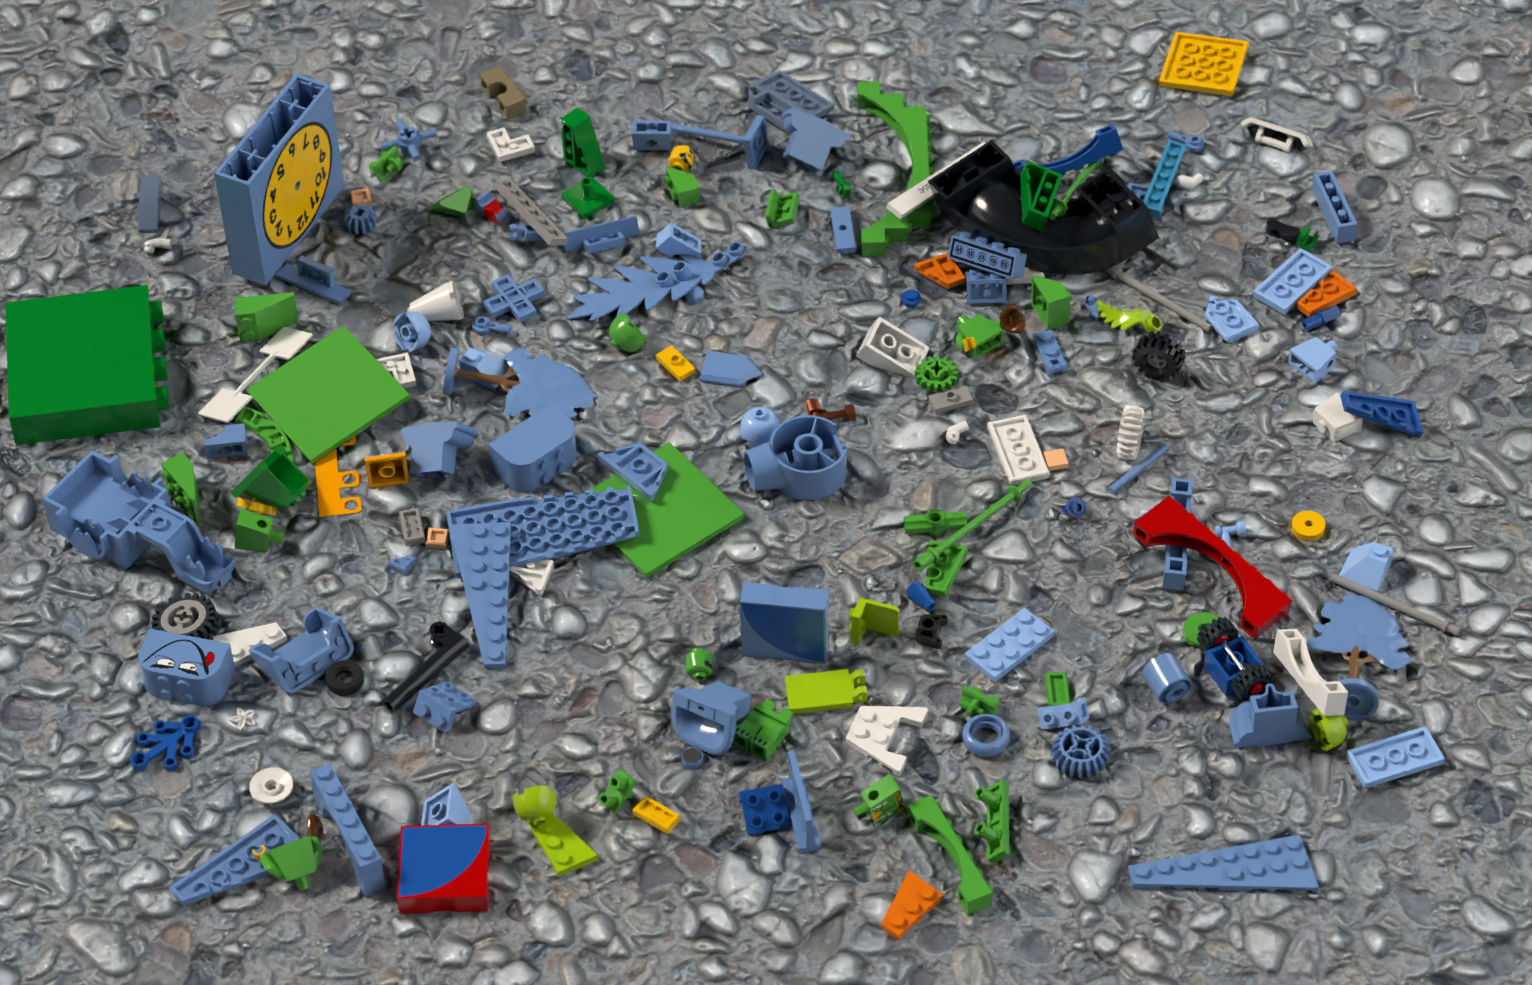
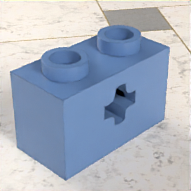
[632,121,672,150]

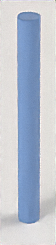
[1108,444,1169,494]

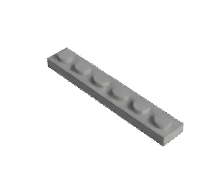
[494,180,568,247]

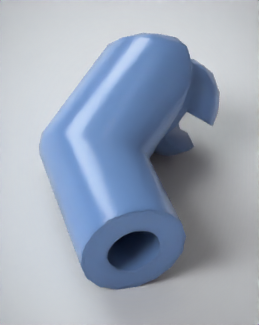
[1084,295,1101,322]

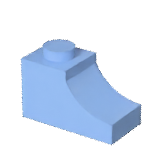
[656,223,702,257]

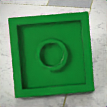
[561,176,615,220]

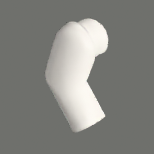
[1174,173,1204,190]
[946,421,969,444]

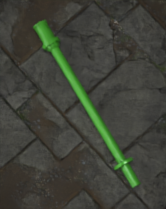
[1048,156,1107,220]
[913,479,1032,572]

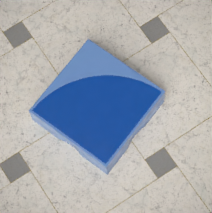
[740,582,830,664]

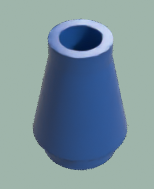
[905,581,936,612]

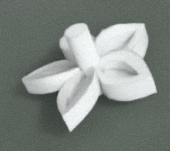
[230,708,255,731]

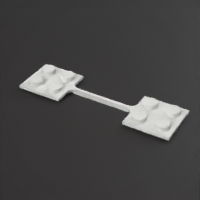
[198,326,313,423]

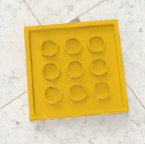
[1159,32,1249,96]

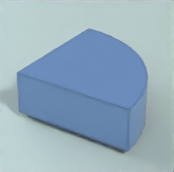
[387,555,417,576]

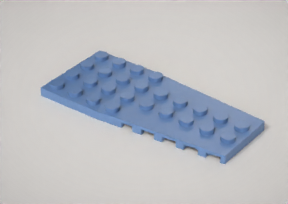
[446,485,640,579]

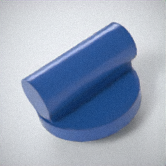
[1062,497,1086,518]

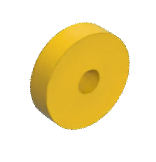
[1291,511,1325,541]

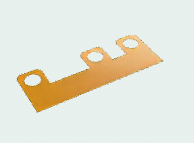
[315,436,362,517]

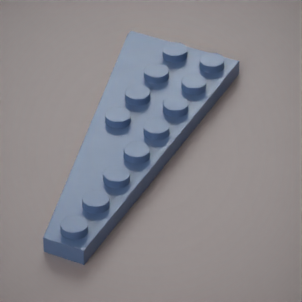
[449,522,511,669]

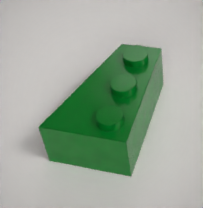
[560,107,606,177]
[1020,161,1063,231]

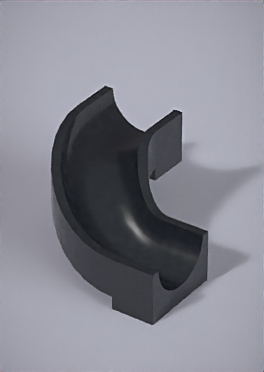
[928,140,1159,275]

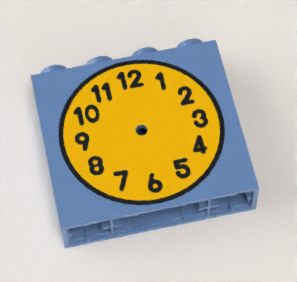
[214,74,345,286]

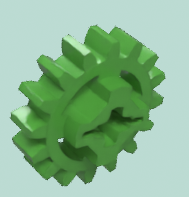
[915,356,959,394]

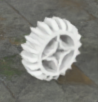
[1116,405,1145,461]

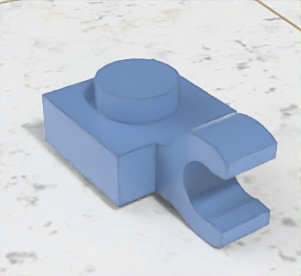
[507,223,543,242]

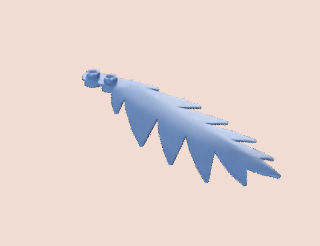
[567,242,747,322]

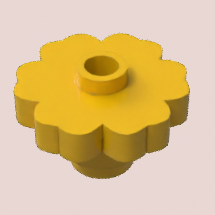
[236,497,277,516]

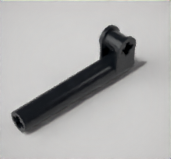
[383,621,469,713]

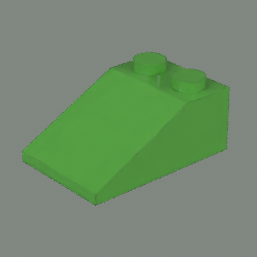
[235,292,299,342]

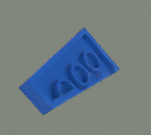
[1340,391,1423,438]

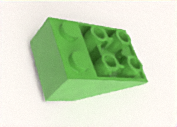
[161,452,201,527]

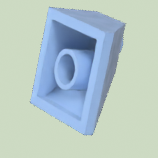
[459,348,510,391]
[1339,542,1393,592]
[421,783,470,825]

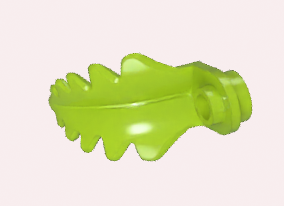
[1096,300,1162,334]

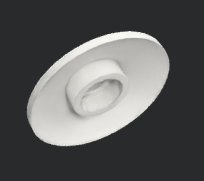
[249,767,293,804]

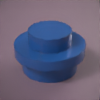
[901,290,921,308]

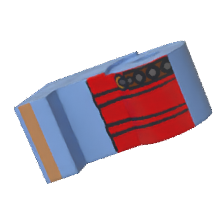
[472,188,509,224]

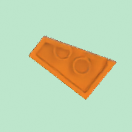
[1297,270,1357,317]

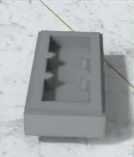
[928,386,973,414]
[399,508,426,547]

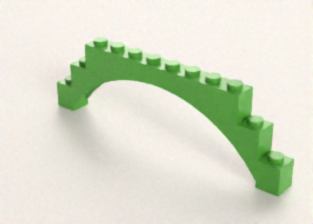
[857,81,935,256]

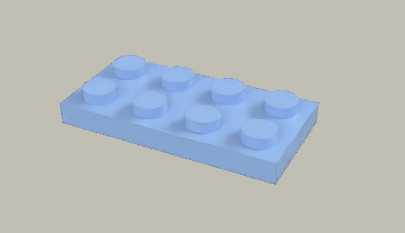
[1253,248,1332,315]
[964,608,1055,683]
[1346,726,1445,789]

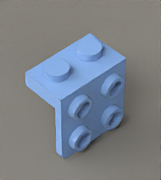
[413,682,476,733]

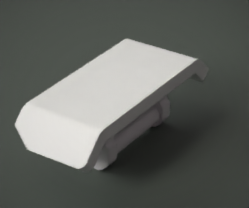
[1240,117,1313,153]

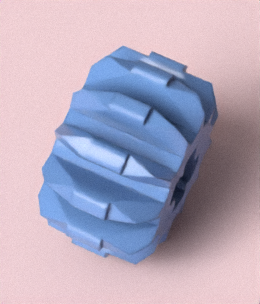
[344,203,377,235]

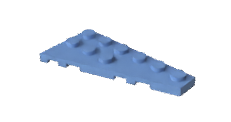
[169,814,300,906]

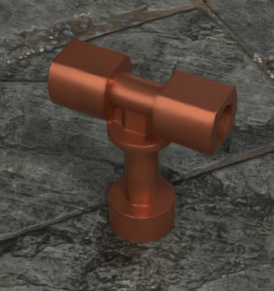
[806,398,856,421]

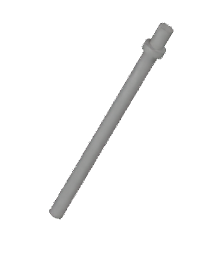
[1105,267,1212,332]
[1330,573,1461,636]

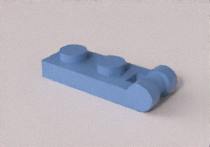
[1033,330,1068,376]

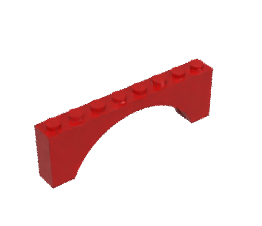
[1132,496,1292,640]

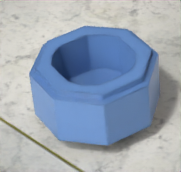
[685,286,704,305]

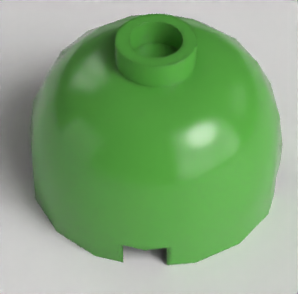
[609,313,647,352]

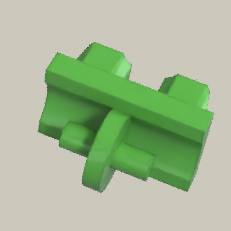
[369,146,404,182]
[958,686,1000,717]
[598,769,637,813]

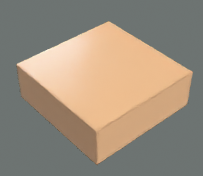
[350,188,372,207]
[1043,449,1068,471]
[425,528,450,549]

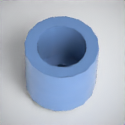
[1142,653,1192,704]

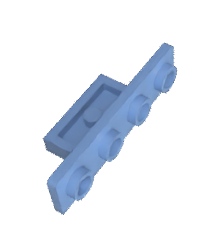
[563,216,640,254]
[276,255,351,304]

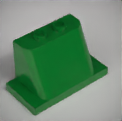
[230,445,312,510]

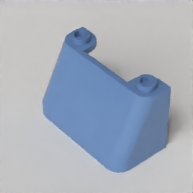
[249,607,354,693]

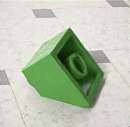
[1031,276,1072,330]

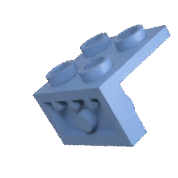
[965,268,1007,304]

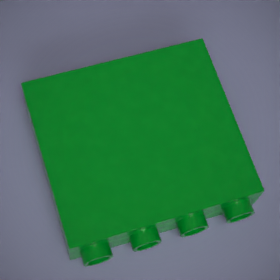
[5,285,170,445]

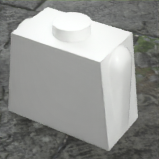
[1313,393,1363,442]

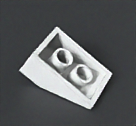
[856,316,930,378]

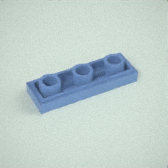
[830,206,856,254]

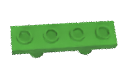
[974,780,1009,864]

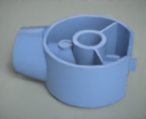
[743,415,847,500]

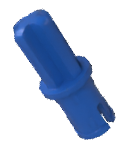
[1302,306,1341,332]

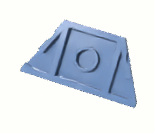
[597,442,668,501]

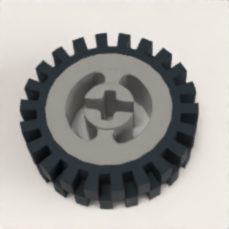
[151,593,220,640]

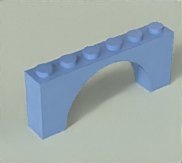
[309,763,386,898]

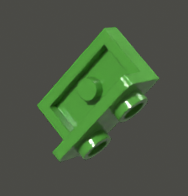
[765,189,800,229]

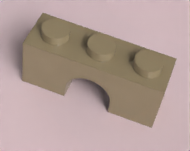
[480,66,528,121]

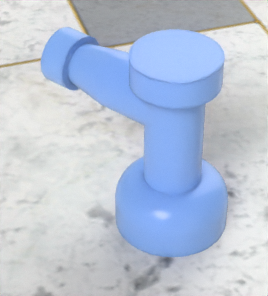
[1215,520,1246,549]

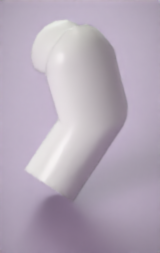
[144,238,172,253]

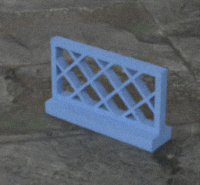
[781,750,821,854]

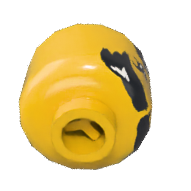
[668,145,695,173]

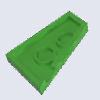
[925,540,969,597]

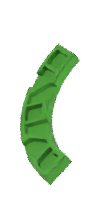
[235,407,293,462]

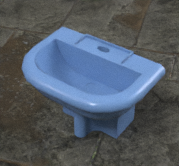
[782,107,851,172]
[401,421,479,479]
[671,681,751,755]
[1229,684,1312,748]

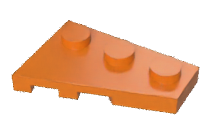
[881,870,943,941]

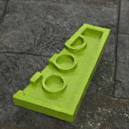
[525,813,598,877]

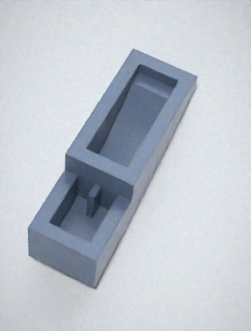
[138,175,163,233]

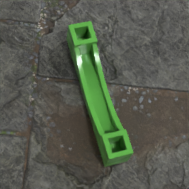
[908,795,994,915]

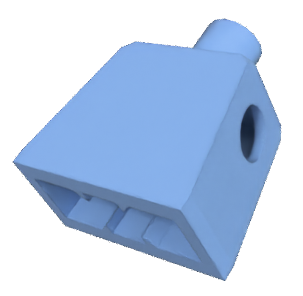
[1288,337,1338,384]

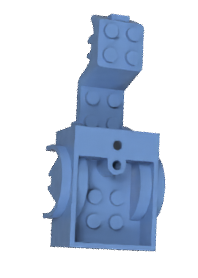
[42,451,237,594]

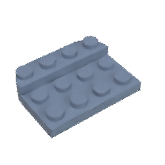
[747,70,835,130]

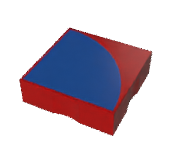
[397,824,491,914]

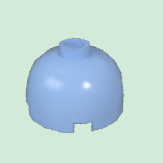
[393,312,431,352]
[740,407,780,446]

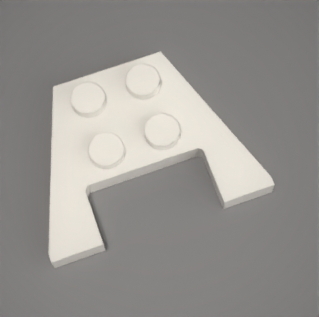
[846,706,928,777]

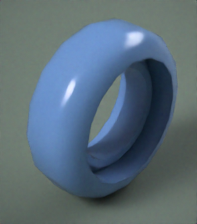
[962,714,1010,757]

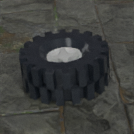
[1132,331,1186,382]

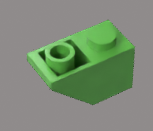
[664,167,701,207]

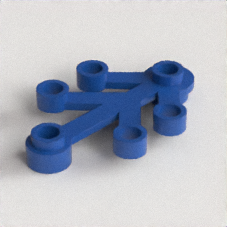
[130,715,201,772]

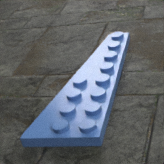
[1127,835,1319,893]

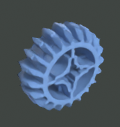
[1052,724,1111,779]

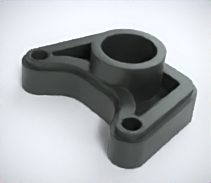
[916,614,948,649]

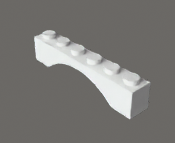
[1273,629,1348,716]

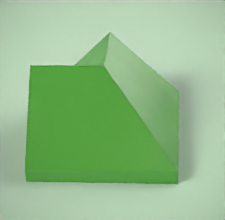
[426,185,474,216]

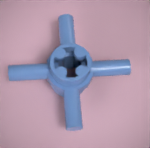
[380,119,437,161]

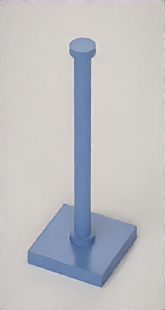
[651,115,769,169]

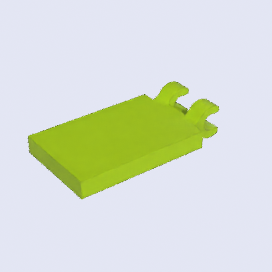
[785,669,868,714]

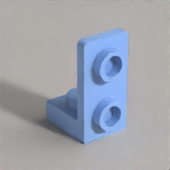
[1037,697,1089,729]

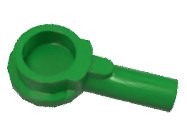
[832,170,851,199]

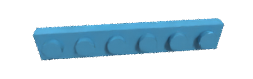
[1143,139,1186,217]

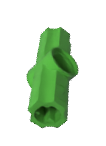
[903,509,967,536]

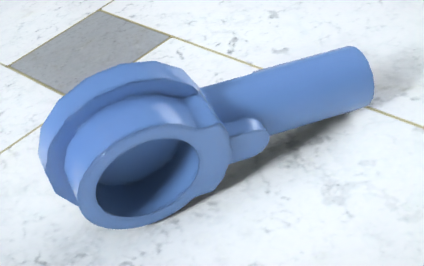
[1167,130,1204,153]
[472,317,511,335]

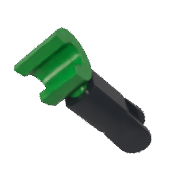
[1266,219,1320,251]

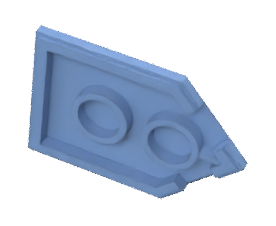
[700,351,763,387]

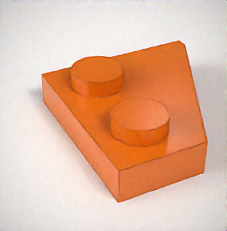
[914,253,965,289]

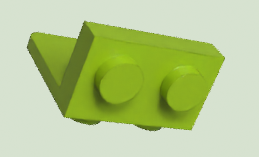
[849,597,900,645]

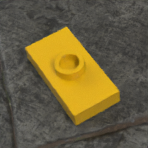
[656,345,696,382]
[632,795,681,835]

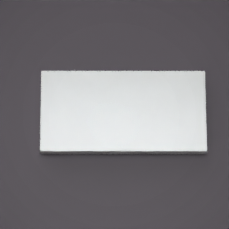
[987,415,1050,486]

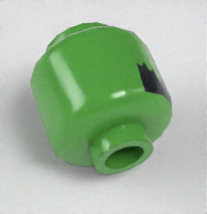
[685,648,713,681]

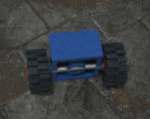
[1197,617,1273,702]

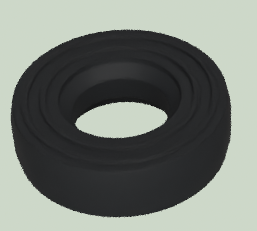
[325,660,364,696]

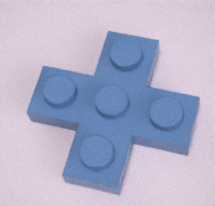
[483,274,545,323]

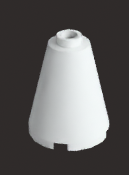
[407,281,464,321]

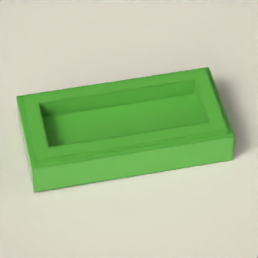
[1045,672,1070,706]

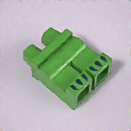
[732,699,793,761]

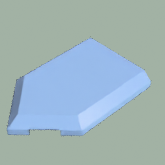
[1204,295,1260,343]

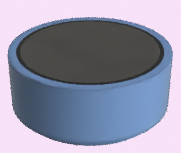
[681,747,703,769]

